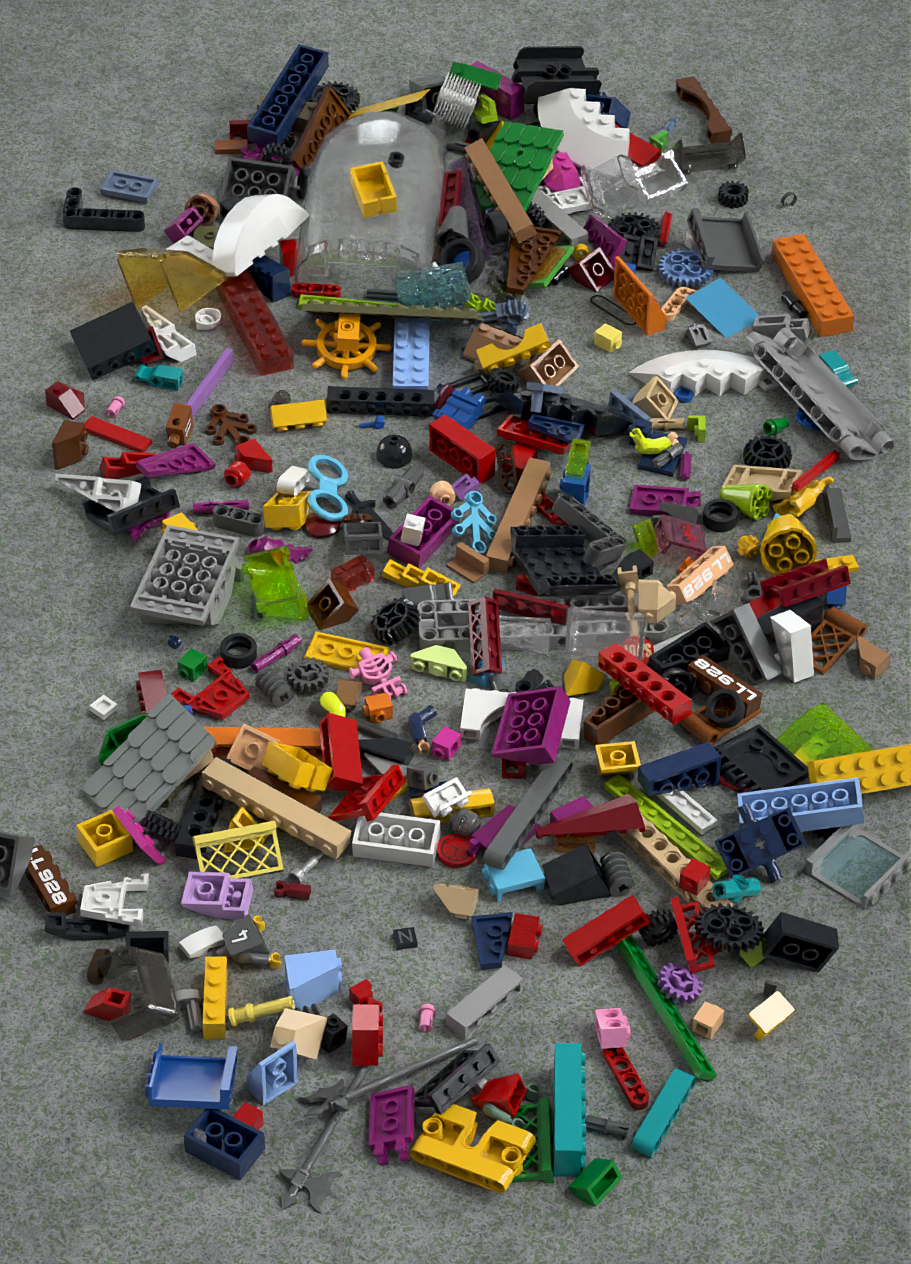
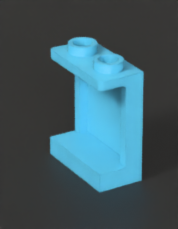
[482,848,545,902]

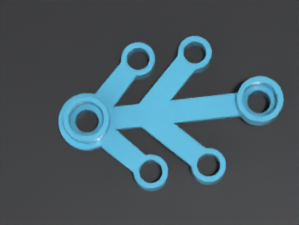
[451,491,497,555]

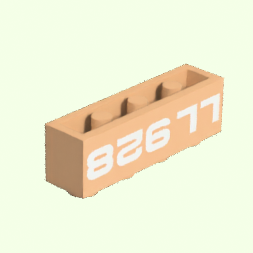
[666,546,734,606]

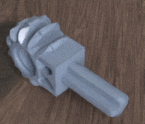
[473,299,529,326]

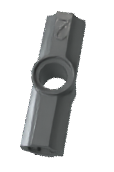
[383,464,424,509]

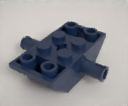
[586,91,631,128]
[714,803,807,883]

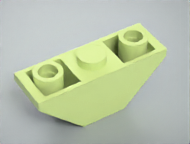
[410,645,467,682]

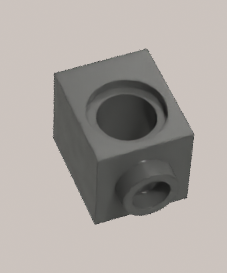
[406,762,439,790]

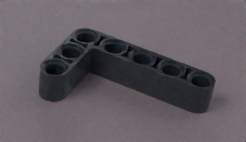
[63,187,145,232]

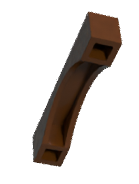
[675,76,732,146]

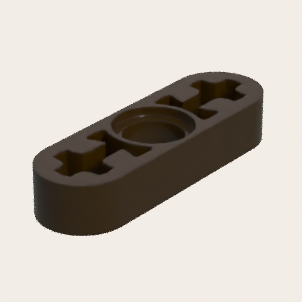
[496,441,518,494]

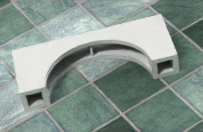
[460,688,583,749]

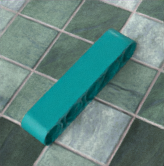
[631,1068,696,1158]

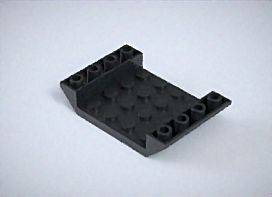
[510,524,620,596]

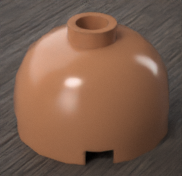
[184,193,219,226]

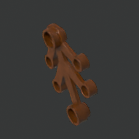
[205,404,257,446]

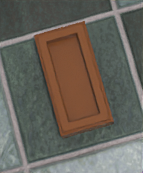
[215,139,248,154]

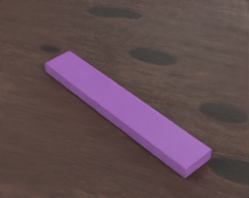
[185,348,233,417]

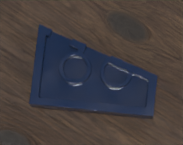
[528,414,585,446]
[471,912,513,970]

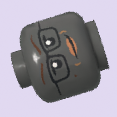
[450,808,481,837]

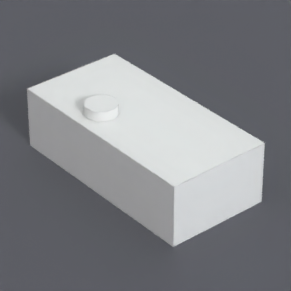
[352,813,440,867]

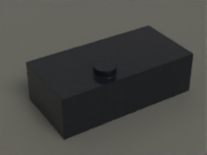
[757,596,824,655]

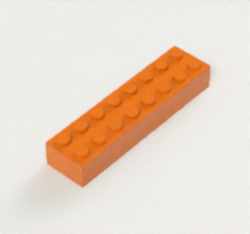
[771,234,854,337]

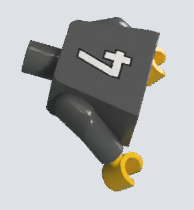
[216,914,282,969]

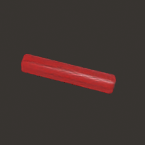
[657,211,673,247]

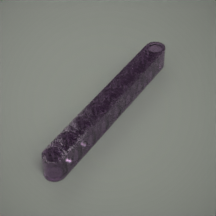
[449,156,492,262]

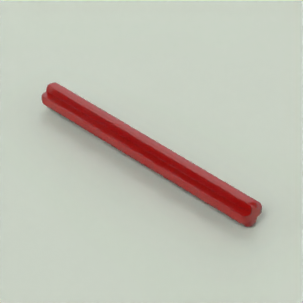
[790,450,841,492]

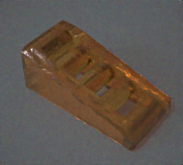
[554,833,596,854]

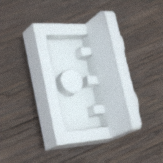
[422,777,472,818]

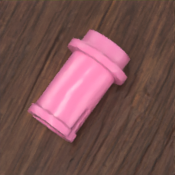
[105,396,125,418]
[419,1004,436,1032]

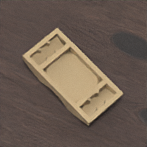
[722,465,803,501]

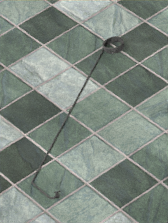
[656,192,797,248]

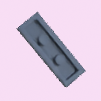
[526,382,564,413]
[608,390,651,421]

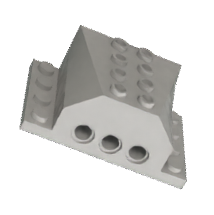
[130,525,240,626]

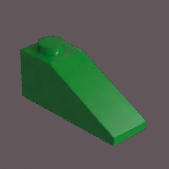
[449,62,502,91]

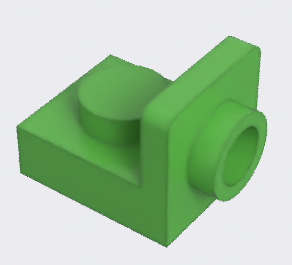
[650,130,669,156]

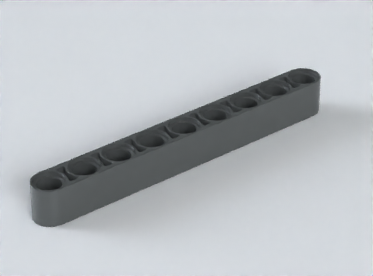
[483,756,573,870]

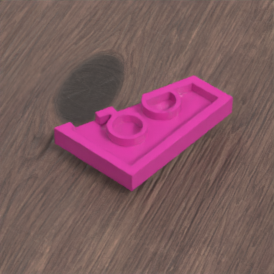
[112,805,167,865]

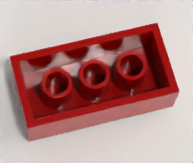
[429,414,496,484]

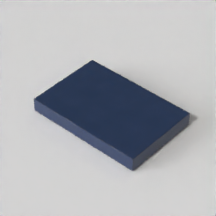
[638,431,688,477]

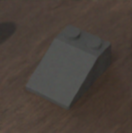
[0,831,35,898]

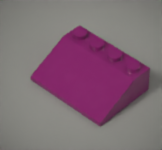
[491,686,571,765]

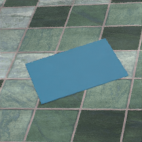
[685,278,760,338]

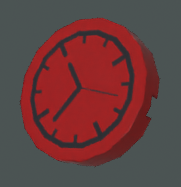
[437,833,477,868]

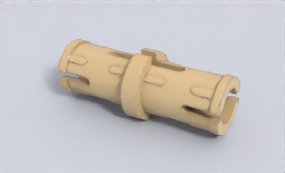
[650,417,684,431]

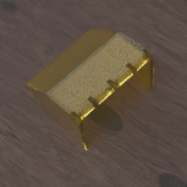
[116,248,228,312]

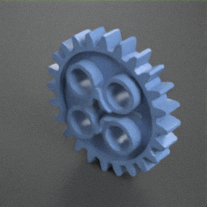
[658,248,713,288]

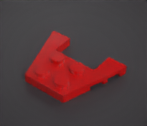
[171,656,250,720]

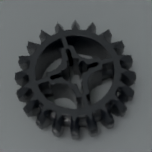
[743,434,792,469]
[370,597,421,646]

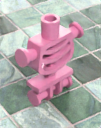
[349,648,407,700]

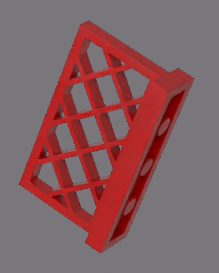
[328,764,406,822]

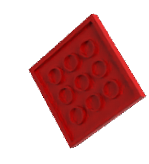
[497,414,586,455]

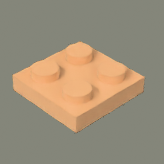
[227,723,280,771]

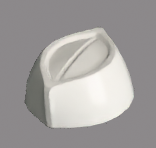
[195,308,221,330]

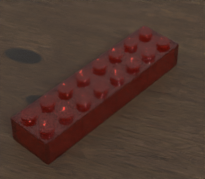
[216,271,294,376]

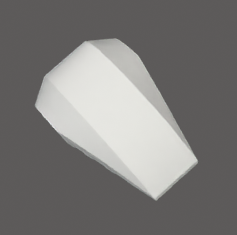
[212,194,309,277]

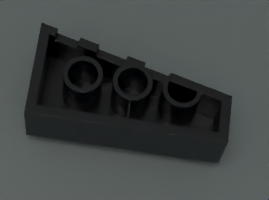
[647,622,731,675]

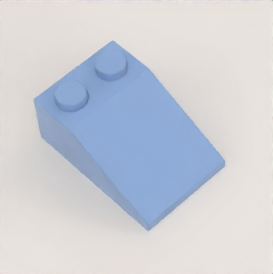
[246,1041,298,1106]

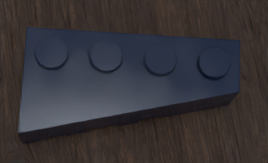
[638,742,721,796]

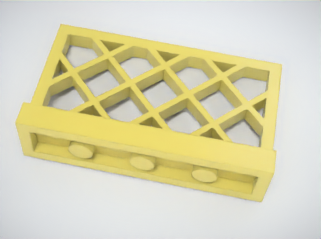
[192,821,283,878]

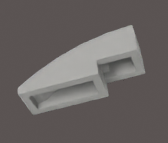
[753,314,811,340]

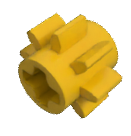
[736,535,760,558]

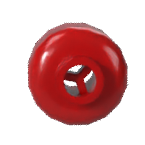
[224,461,251,488]

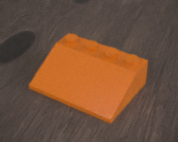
[613,256,667,336]

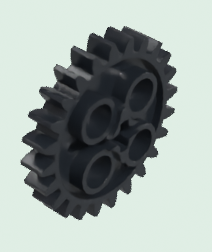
[308,81,360,114]
[608,212,661,241]
[694,903,764,954]

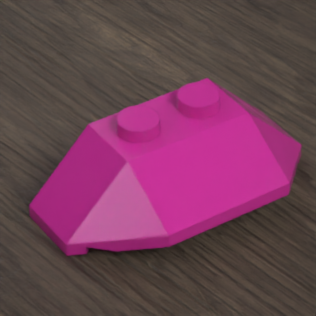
[542,152,580,192]

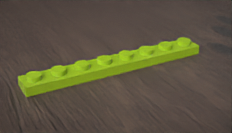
[604,774,728,881]

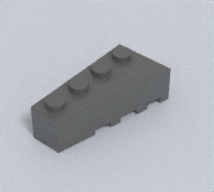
[710,603,782,685]

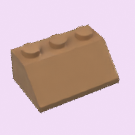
[463,323,523,371]
[518,338,579,393]

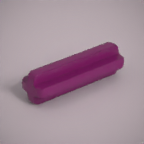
[679,451,692,481]

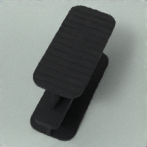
[511,46,602,104]

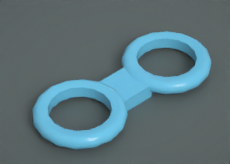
[307,455,348,522]

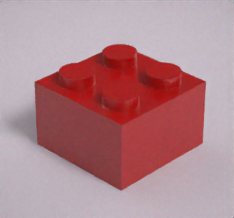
[352,1004,383,1066]

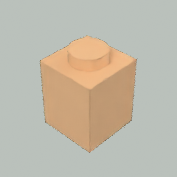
[692,1001,724,1040]

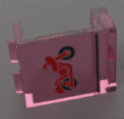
[654,514,707,561]

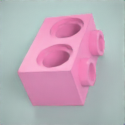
[595,1008,631,1049]

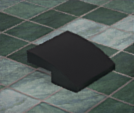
[620,234,658,271]

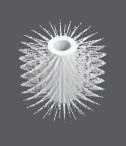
[432,73,481,129]

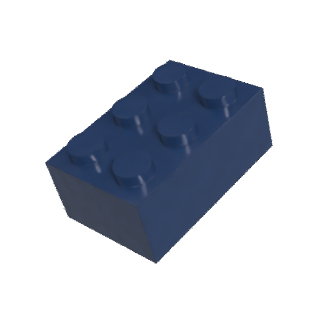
[184,1109,265,1180]

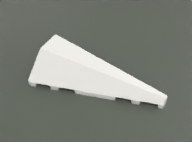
[142,305,196,362]
[55,474,141,512]

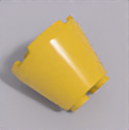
[760,514,817,575]

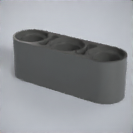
[213,504,265,537]

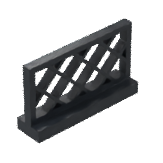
[414,1044,501,1114]

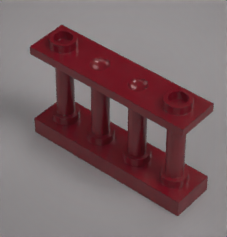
[760,558,851,607]

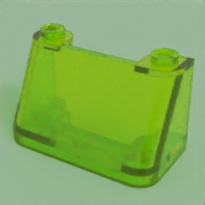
[241,545,309,621]

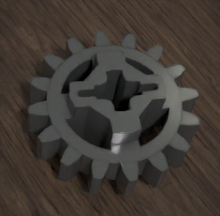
[287,657,329,693]

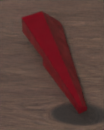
[535,794,646,839]

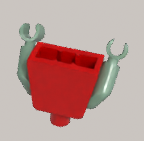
[471,1073,539,1130]

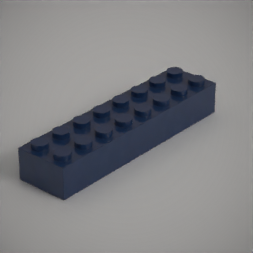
[247,44,329,146]

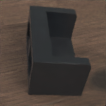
[126,931,169,964]

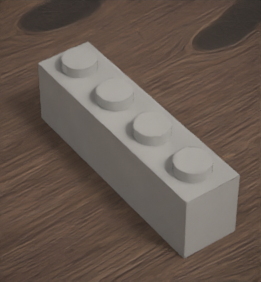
[446,965,523,1040]

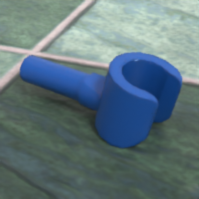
[359,415,385,429]

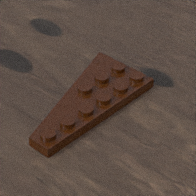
[291,86,355,170]
[506,227,562,295]

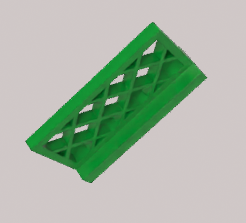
[511,1098,554,1183]

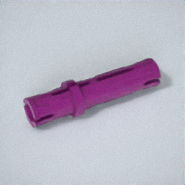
[193,499,249,515]
[250,634,302,673]

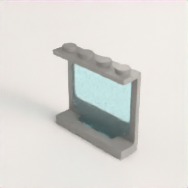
[805,824,911,909]

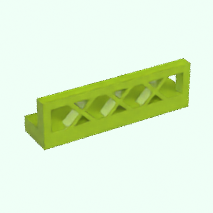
[471,92,498,124]

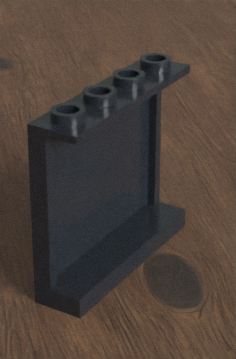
[70,301,157,380]
[83,477,180,534]

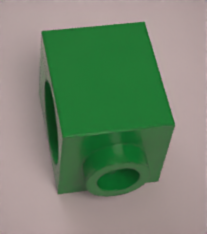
[177,648,208,682]

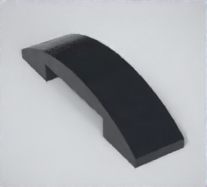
[44,912,129,941]

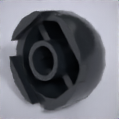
[376,435,412,469]
[660,667,696,699]

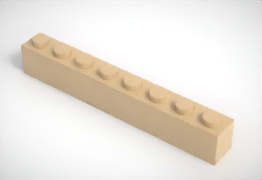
[202,757,351,859]

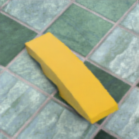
[381,559,461,598]

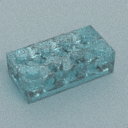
[394,262,471,309]

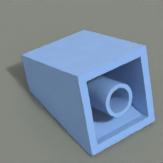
[284,950,342,1011]

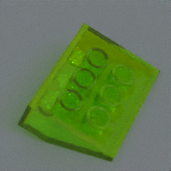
[776,702,874,767]

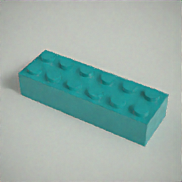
[553,1043,586,1177]

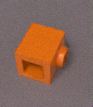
[362,692,393,723]

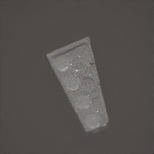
[476,616,550,657]

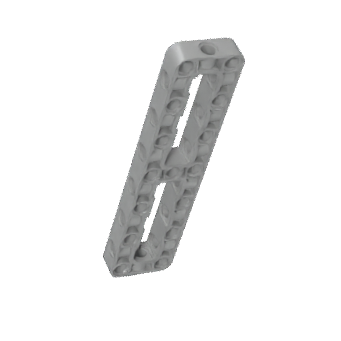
[417,593,669,652]

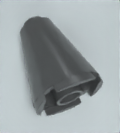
[436,206,469,250]

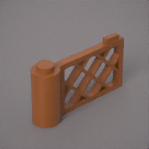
[811,607,867,675]
[679,703,762,746]

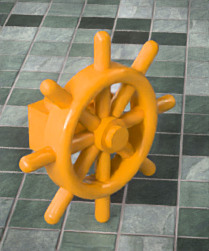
[301,313,392,380]

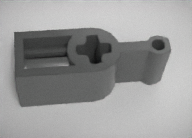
[401,582,453,607]

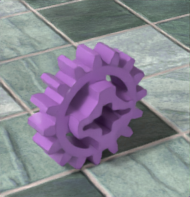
[657,962,703,1005]

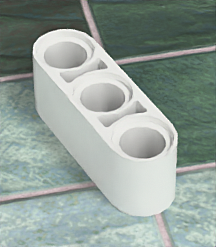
[277,466,311,496]

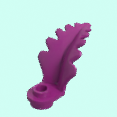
[128,511,170,542]
[247,536,313,565]

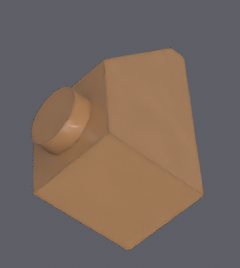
[856,636,890,680]
[336,679,363,709]

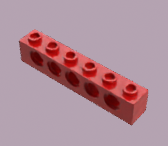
[598,643,692,725]

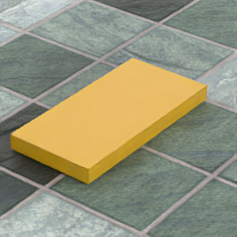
[304,632,389,671]

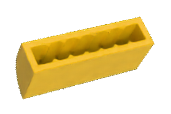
[409,788,495,823]

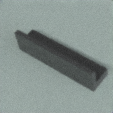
[822,484,851,543]

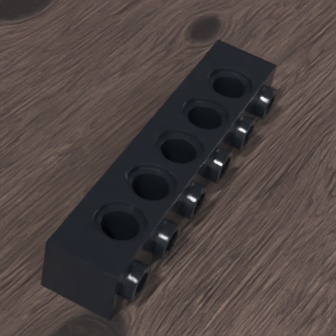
[326,386,435,417]
[175,756,231,859]

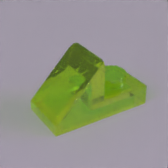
[565,438,591,478]
[631,518,662,558]

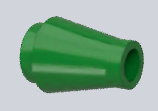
[763,417,790,436]

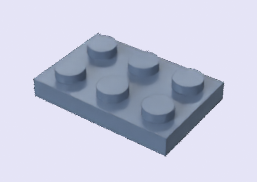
[100,170,158,203]

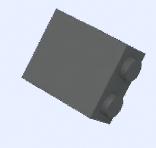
[409,74,454,116]

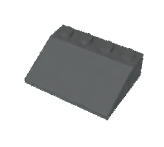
[219,157,296,204]

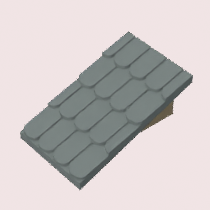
[82,693,216,826]

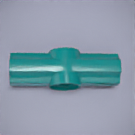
[712,875,761,903]

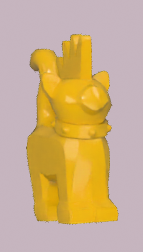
[773,476,834,517]

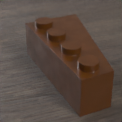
[583,685,655,746]

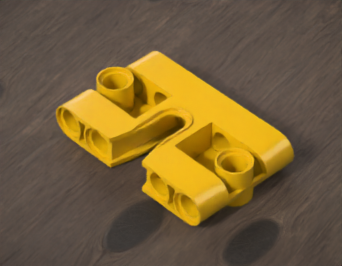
[409,1104,536,1194]

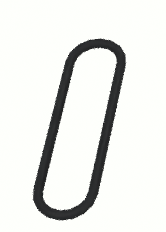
[590,295,636,326]

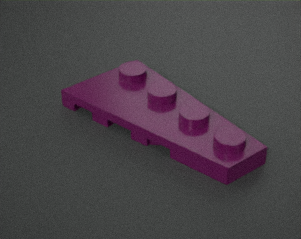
[583,214,627,269]
[136,443,216,477]

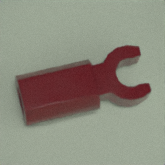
[274,880,311,900]

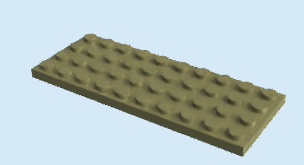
[302,300,483,322]

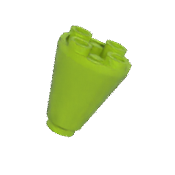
[719,484,773,520]

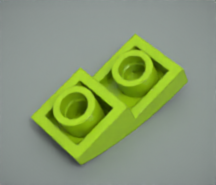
[462,291,496,313]

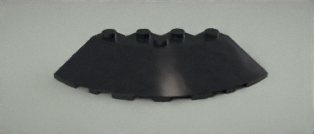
[491,391,634,436]

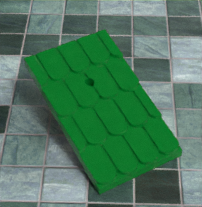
[463,121,564,213]

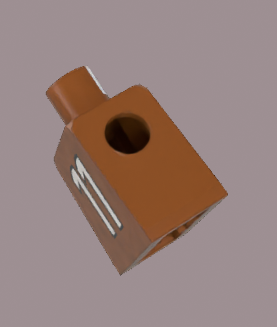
[166,403,194,448]

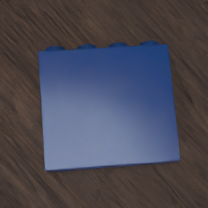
[145,1043,237,1110]

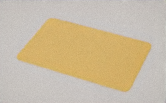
[347,89,430,120]

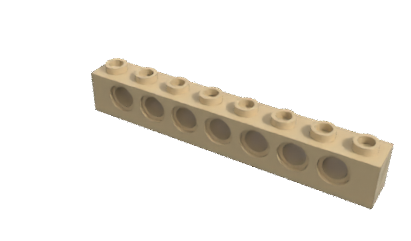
[616,811,733,911]

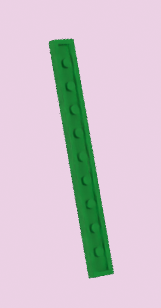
[617,934,717,1081]

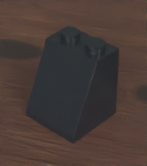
[542,844,612,906]

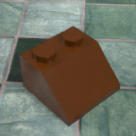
[52,420,89,470]
[305,578,359,630]

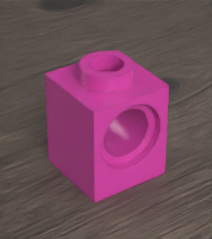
[432,727,461,761]

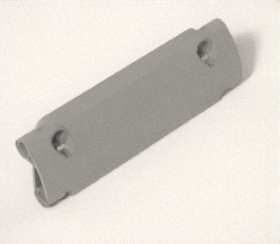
[745,328,895,460]

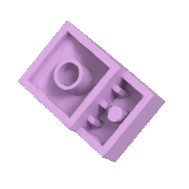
[181,872,253,920]

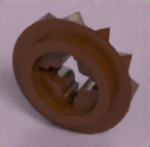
[342,513,372,523]

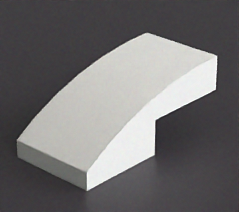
[178,926,225,959]

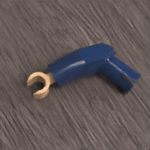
[408,705,437,756]

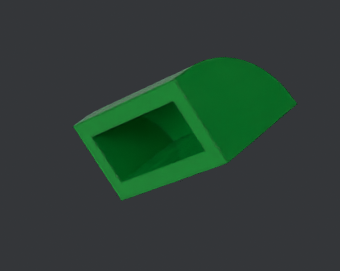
[568,1158,623,1207]

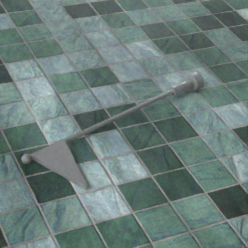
[288,753,417,884]

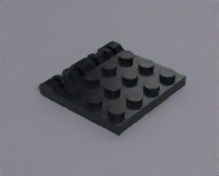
[714,724,809,793]

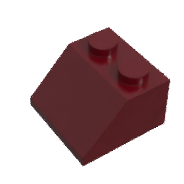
[567,247,615,292]

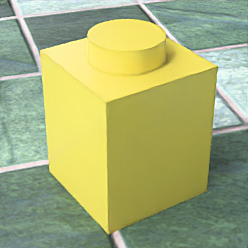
[594,323,622,353]

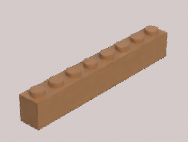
[464,138,537,243]
[486,457,553,573]

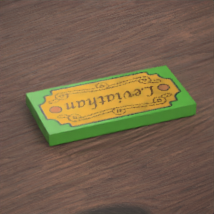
[527,245,574,289]

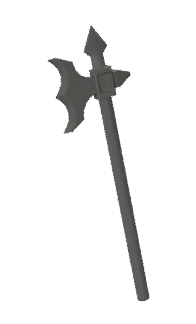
[298,1037,477,1117]
[279,1066,371,1214]

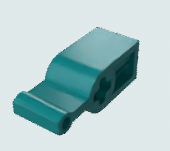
[819,350,858,387]
[134,365,184,391]

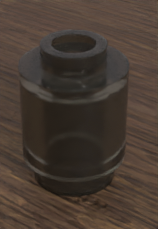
[268,390,291,410]

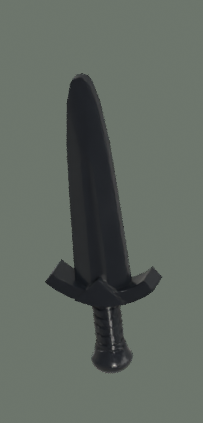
[345,490,393,541]

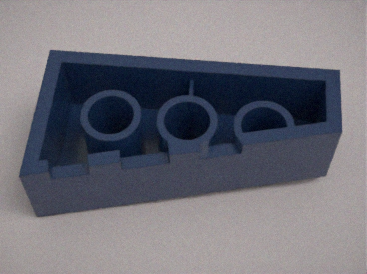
[241,255,291,303]

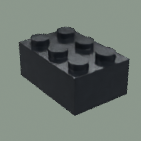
[761,912,839,972]

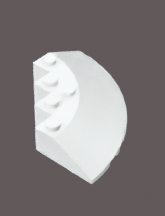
[537,88,630,179]
[629,350,771,397]

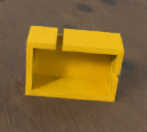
[350,161,397,218]
[261,742,333,792]

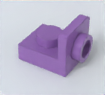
[452,473,482,501]

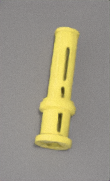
[228,996,295,1027]

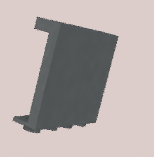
[687,208,765,272]

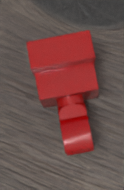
[349,978,383,1012]

